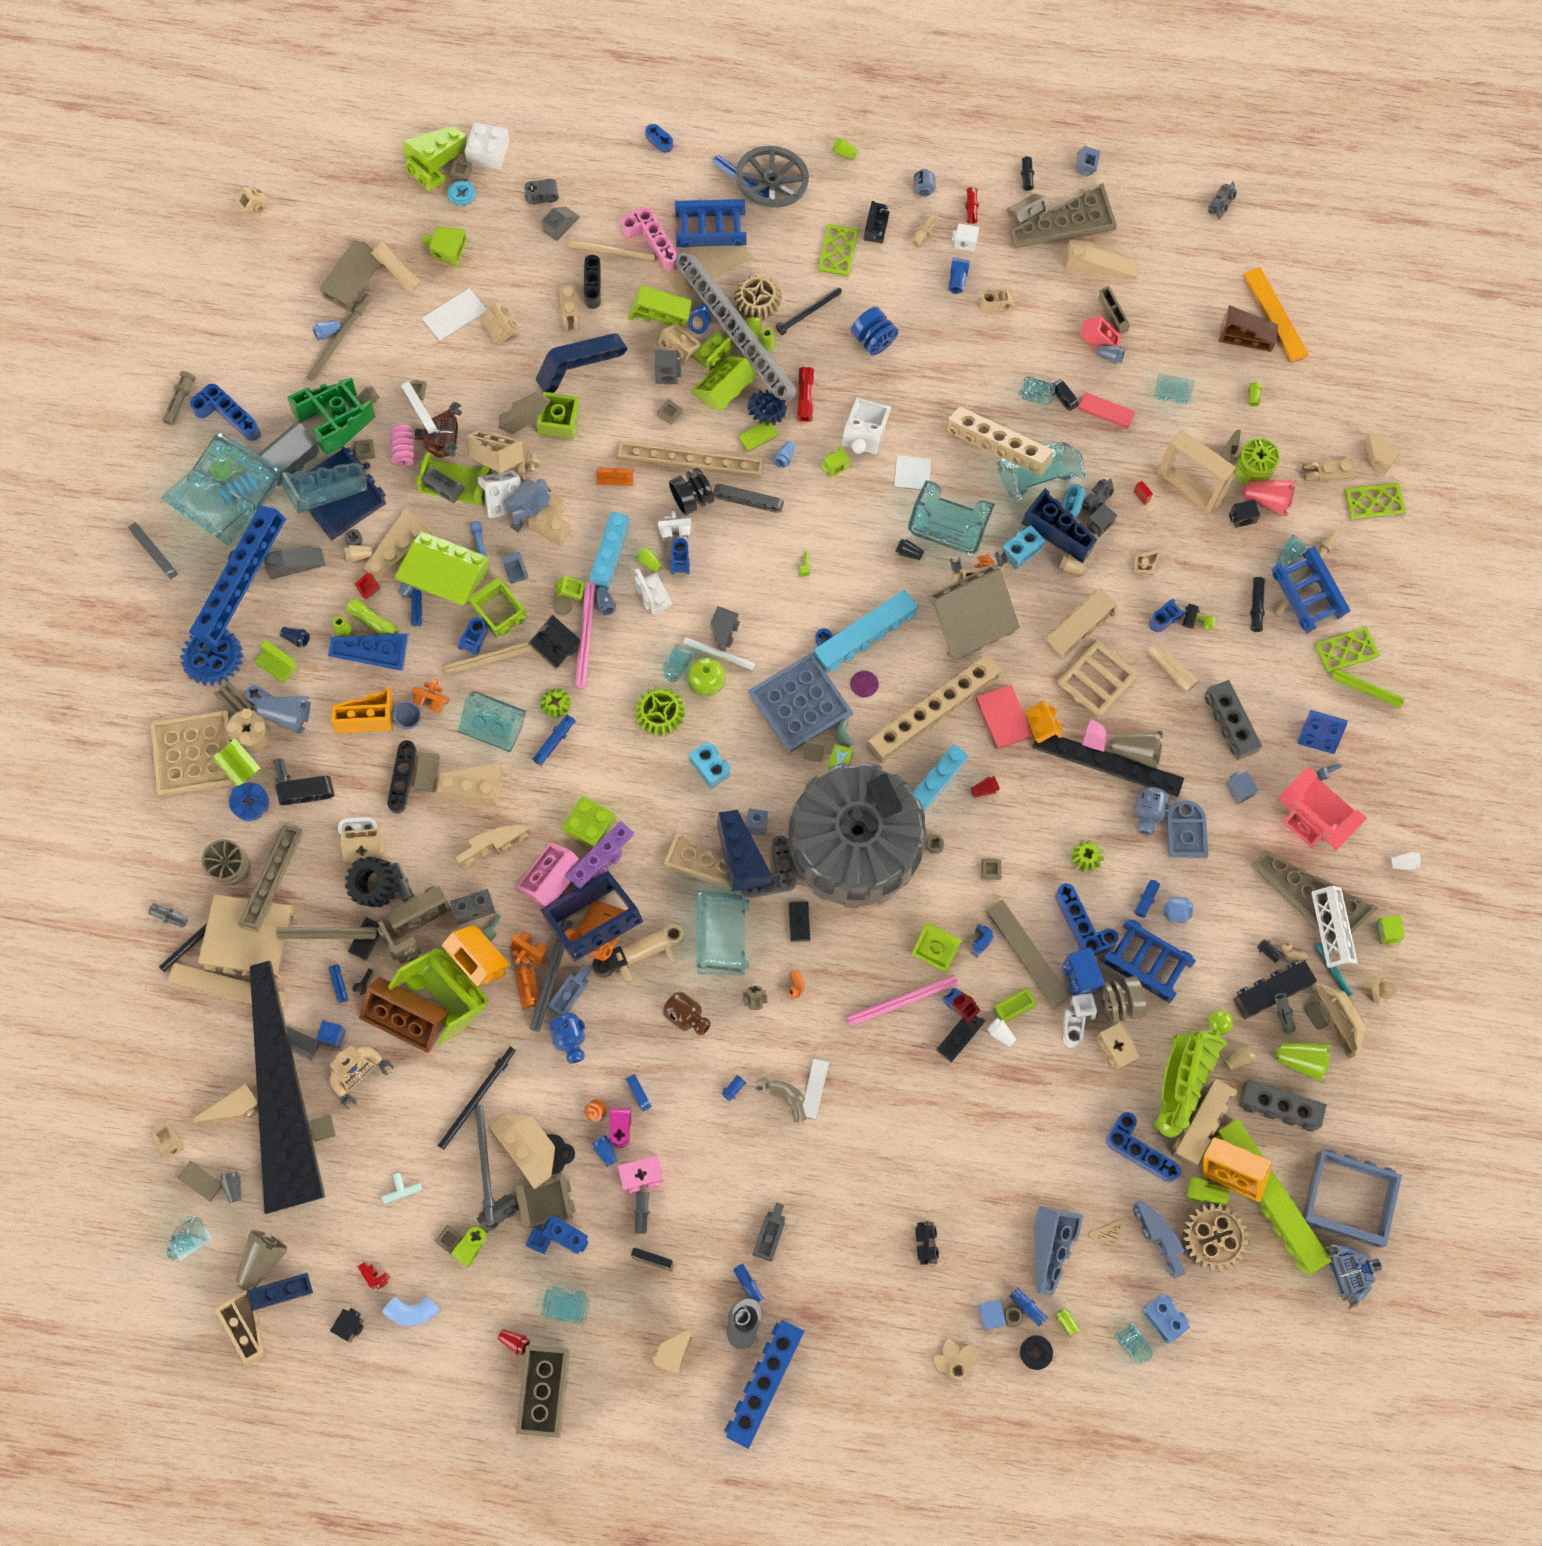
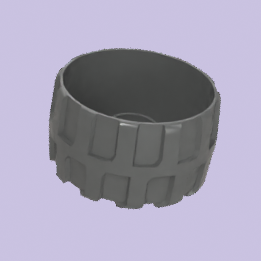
[788,762,926,908]

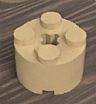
[226,708,270,753]

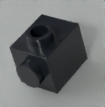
[330,1308,364,1343]

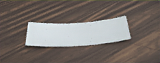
[803,1059,829,1119]

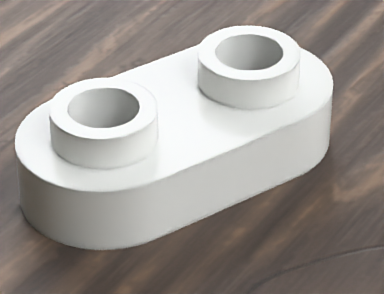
[338,817,378,835]

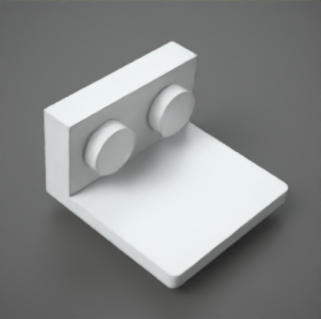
[478,469,521,518]
[634,568,672,615]

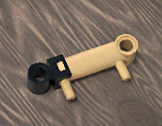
[593,924,684,983]

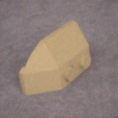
[1310,983,1366,1059]
[488,1114,555,1190]

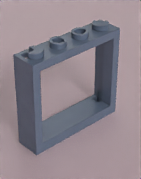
[1303,1149,1402,1248]

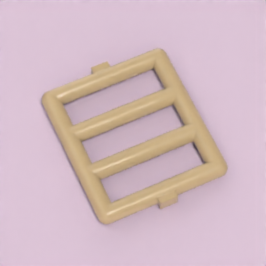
[1057,640,1138,717]

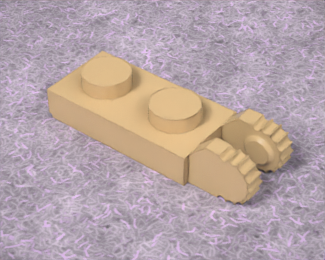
[559,284,580,331]
[1303,459,1356,481]

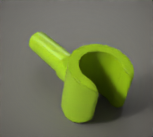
[799,551,810,577]
[1196,615,1215,630]

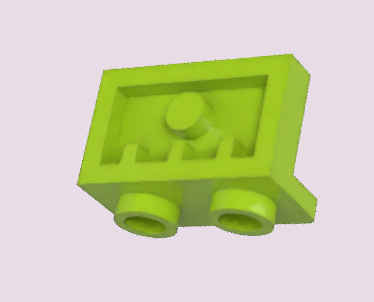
[693,331,733,370]

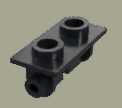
[915,1221,939,1265]

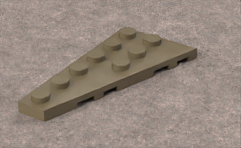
[1010,183,1117,249]
[1251,851,1378,947]

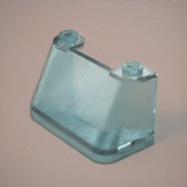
[187,434,281,518]
[161,467,254,546]
[908,480,995,555]
[697,890,749,975]

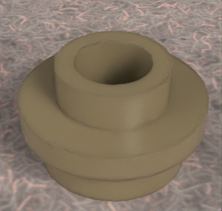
[1003,1306,1023,1327]

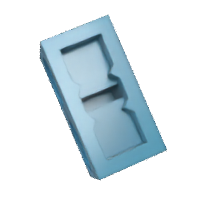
[1001,525,1046,570]
[689,741,731,789]

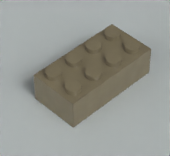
[516,1346,570,1438]

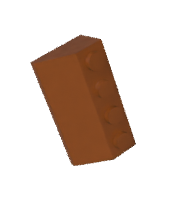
[359,976,449,1053]

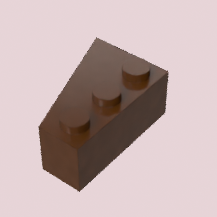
[1218,305,1278,352]

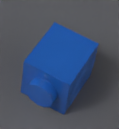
[316,1020,346,1049]

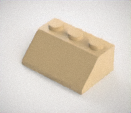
[651,1330,693,1375]

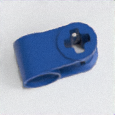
[671,538,690,575]
[1149,599,1186,632]
[458,617,488,656]

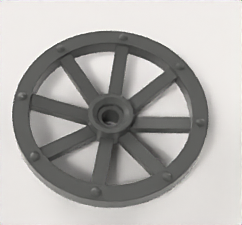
[736,146,809,208]

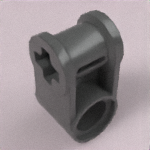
[524,179,559,204]

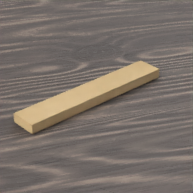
[167,963,288,1010]

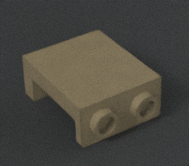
[515,1176,575,1229]

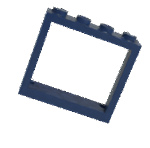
[540,871,643,962]

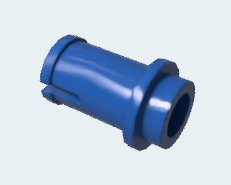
[721,1075,747,1101]

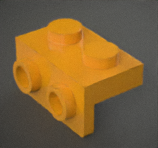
[1025,700,1063,743]

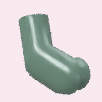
[835,720,854,747]

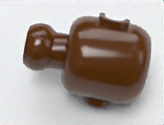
[663,991,711,1035]

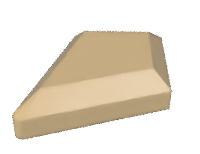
[1134,549,1162,575]

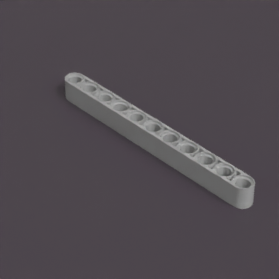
[675,252,796,400]

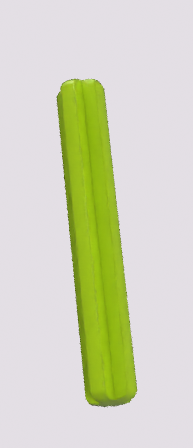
[1332,669,1405,708]

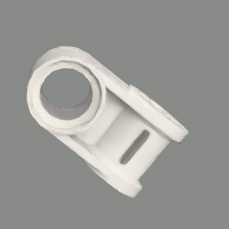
[1062,1008,1086,1048]

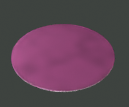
[850,671,879,697]

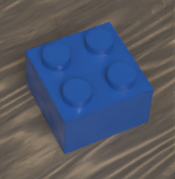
[1062,947,1105,996]

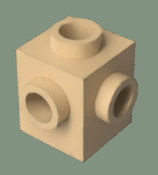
[235,187,268,214]

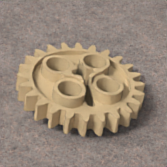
[1182,1203,1250,1272]

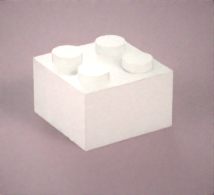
[465,122,510,170]

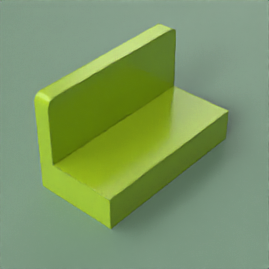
[254,639,298,683]
[213,738,260,786]

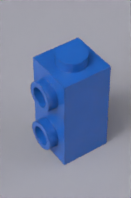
[540,1215,589,1254]

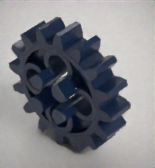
[747,389,787,426]

